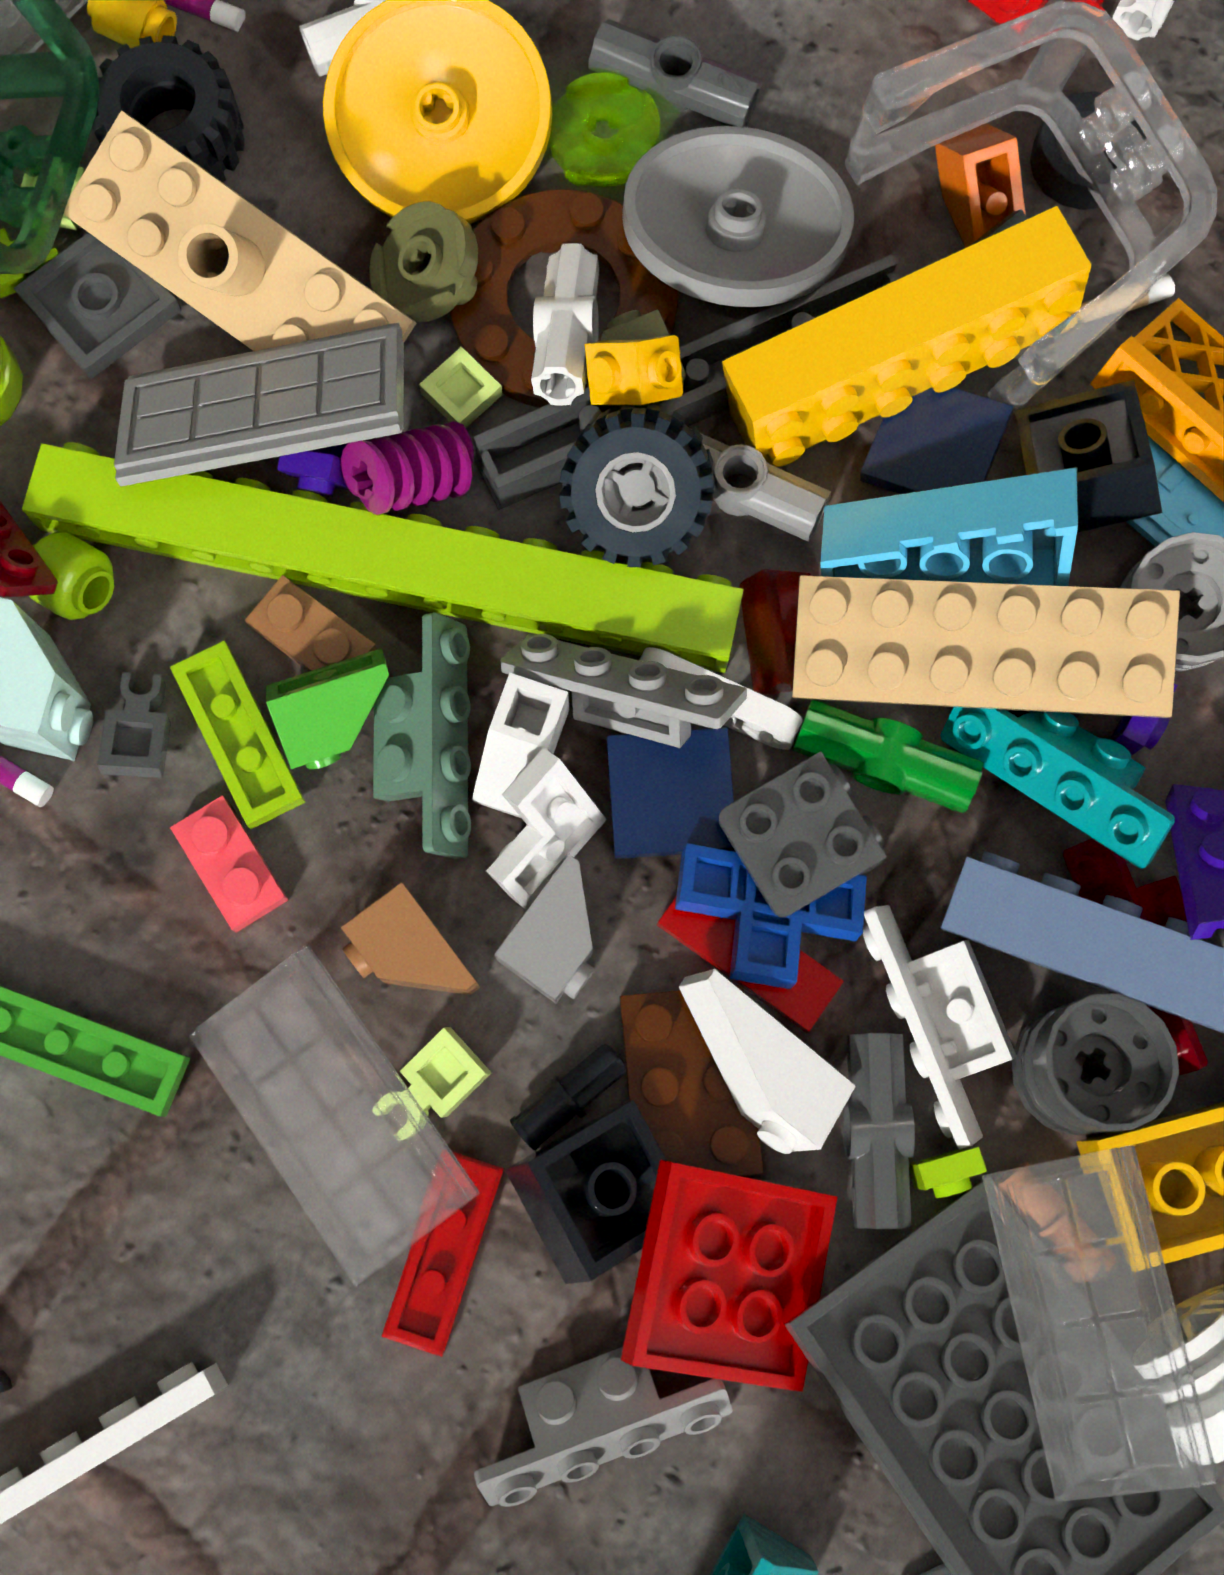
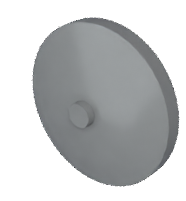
[622,126,854,307]

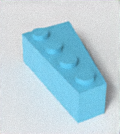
[820,467,1078,586]

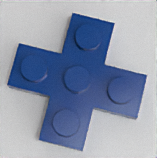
[675,843,867,989]

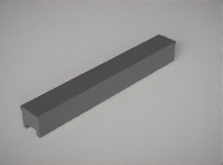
[473,254,899,510]

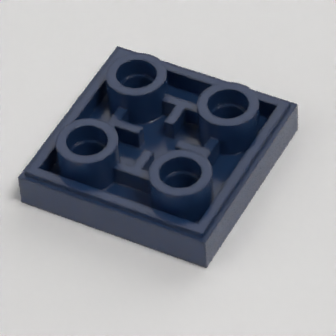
[860,387,1014,494]
[607,728,735,859]

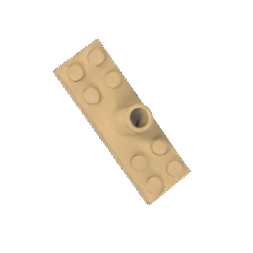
[60,110,417,351]

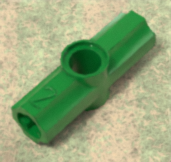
[792,699,984,813]

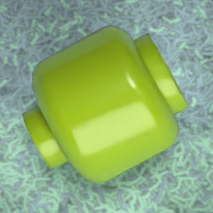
[29,532,114,620]

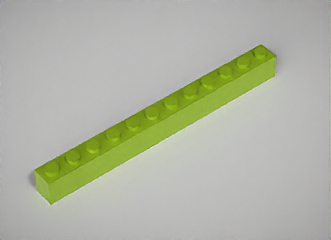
[22,442,744,673]

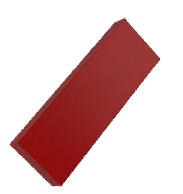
[657,897,844,1033]
[381,1149,505,1357]

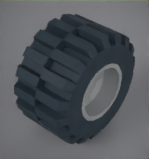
[559,403,715,567]

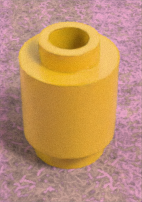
[87,0,177,49]

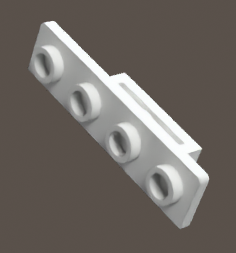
[863,905,1017,1150]

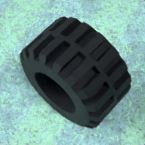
[87,35,245,183]

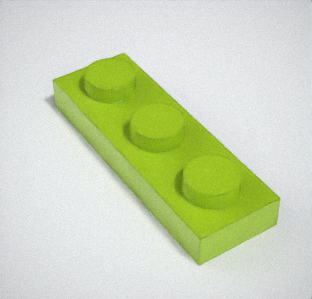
[170,640,306,829]

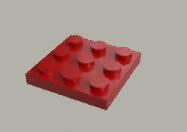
[621,1160,838,1392]

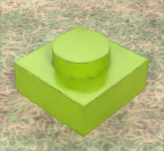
[909,1147,987,1198]

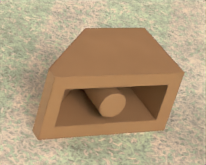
[341,882,481,995]

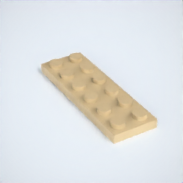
[792,576,1180,718]

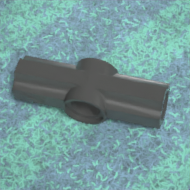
[589,19,762,128]
[843,1033,915,1229]

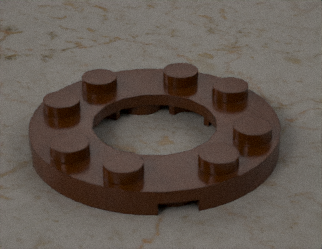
[450,189,678,408]

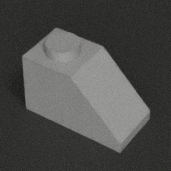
[494,854,595,1004]

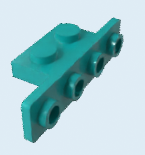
[940,707,1175,869]

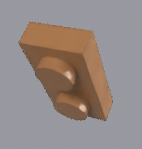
[245,575,377,672]

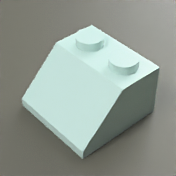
[0,598,93,761]

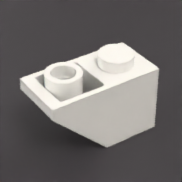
[472,673,569,818]

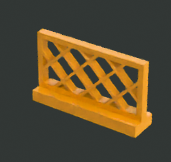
[1090,298,1224,502]

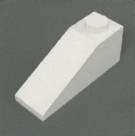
[679,969,856,1154]

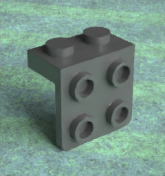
[719,751,887,917]

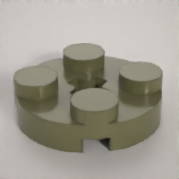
[369,201,478,322]

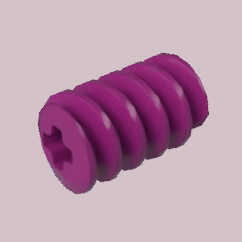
[340,421,474,515]

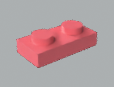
[170,795,289,933]

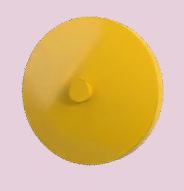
[323,0,552,224]

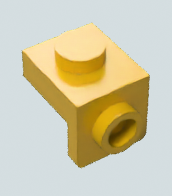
[585,335,683,405]

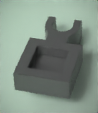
[97,672,171,778]

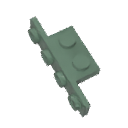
[373,612,471,859]

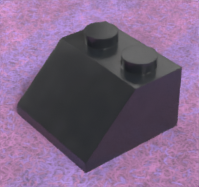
[1015,380,1162,533]
[505,1100,667,1284]

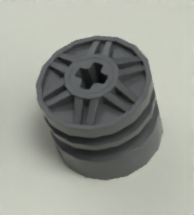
[1011,994,1179,1135]

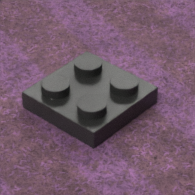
[14,233,181,380]

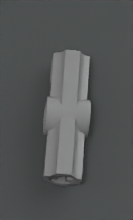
[691,429,831,542]

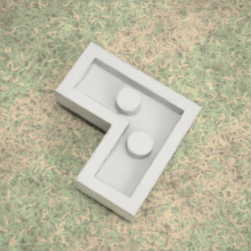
[486,748,607,910]

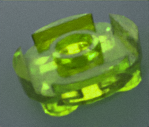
[548,72,660,187]

